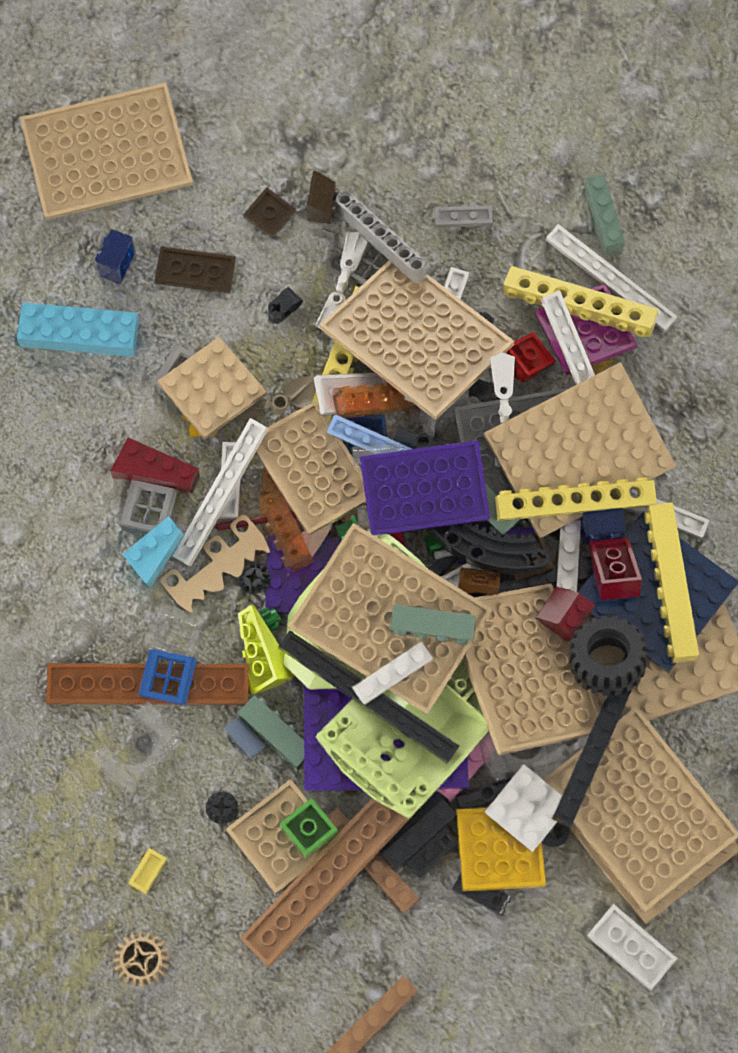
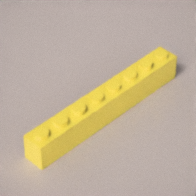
[644,502,699,663]

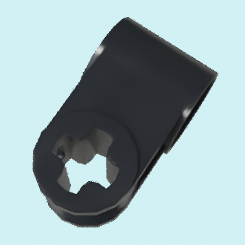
[268,287,303,324]

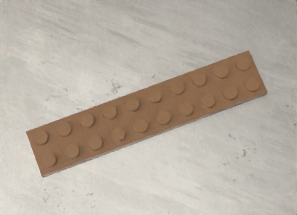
[240,798,412,968]

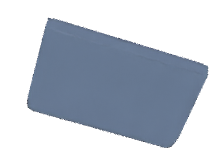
[224,717,266,760]

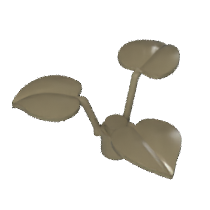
[237,377,316,421]

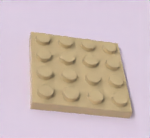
[157,337,267,440]
[226,779,336,894]

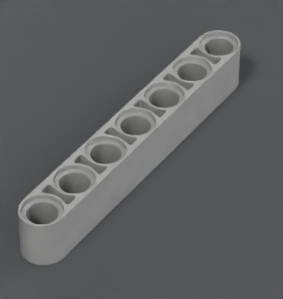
[336,192,427,282]

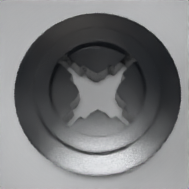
[239,563,270,594]
[206,791,238,824]
[542,822,570,848]

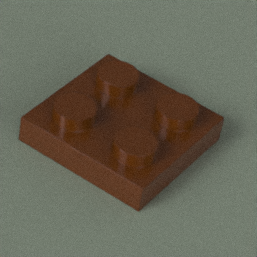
[458,567,501,596]

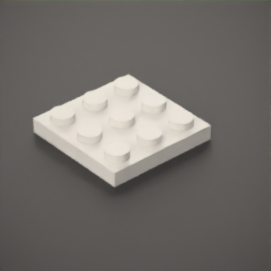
[485,764,562,852]

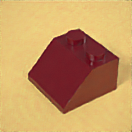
[535,587,595,642]

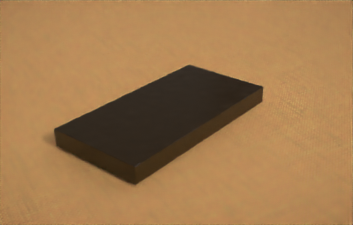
[154,246,236,294]

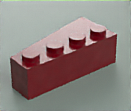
[110,437,200,493]

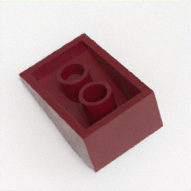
[589,538,642,600]

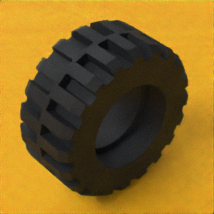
[569,616,648,696]

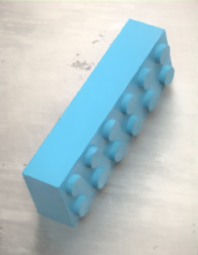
[17,302,139,357]

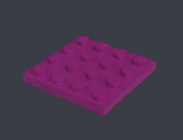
[535,284,637,376]

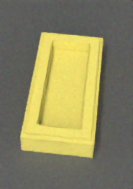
[128,848,167,894]

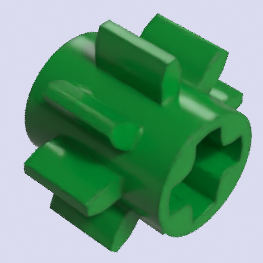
[259,607,281,633]

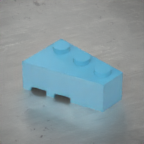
[122,516,184,588]

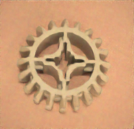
[113,931,170,989]

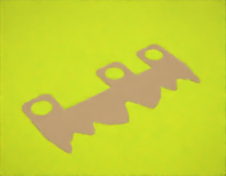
[160,515,270,613]

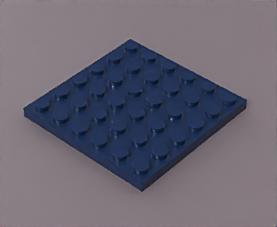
[578,511,738,674]

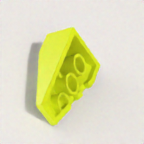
[238,605,294,695]

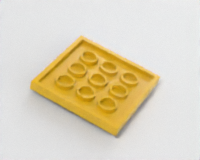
[456,808,546,891]

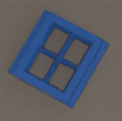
[138,649,197,706]

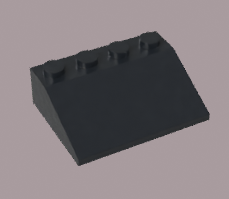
[378,792,457,873]

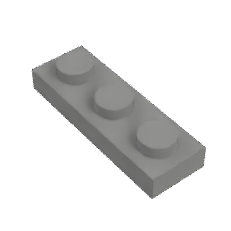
[435,205,493,228]

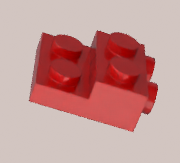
[506,332,556,384]

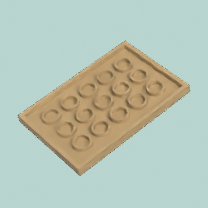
[255,401,366,536]

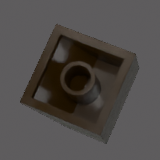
[307,171,339,224]

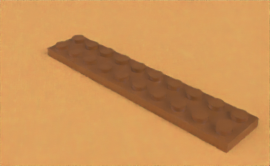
[46,663,249,705]

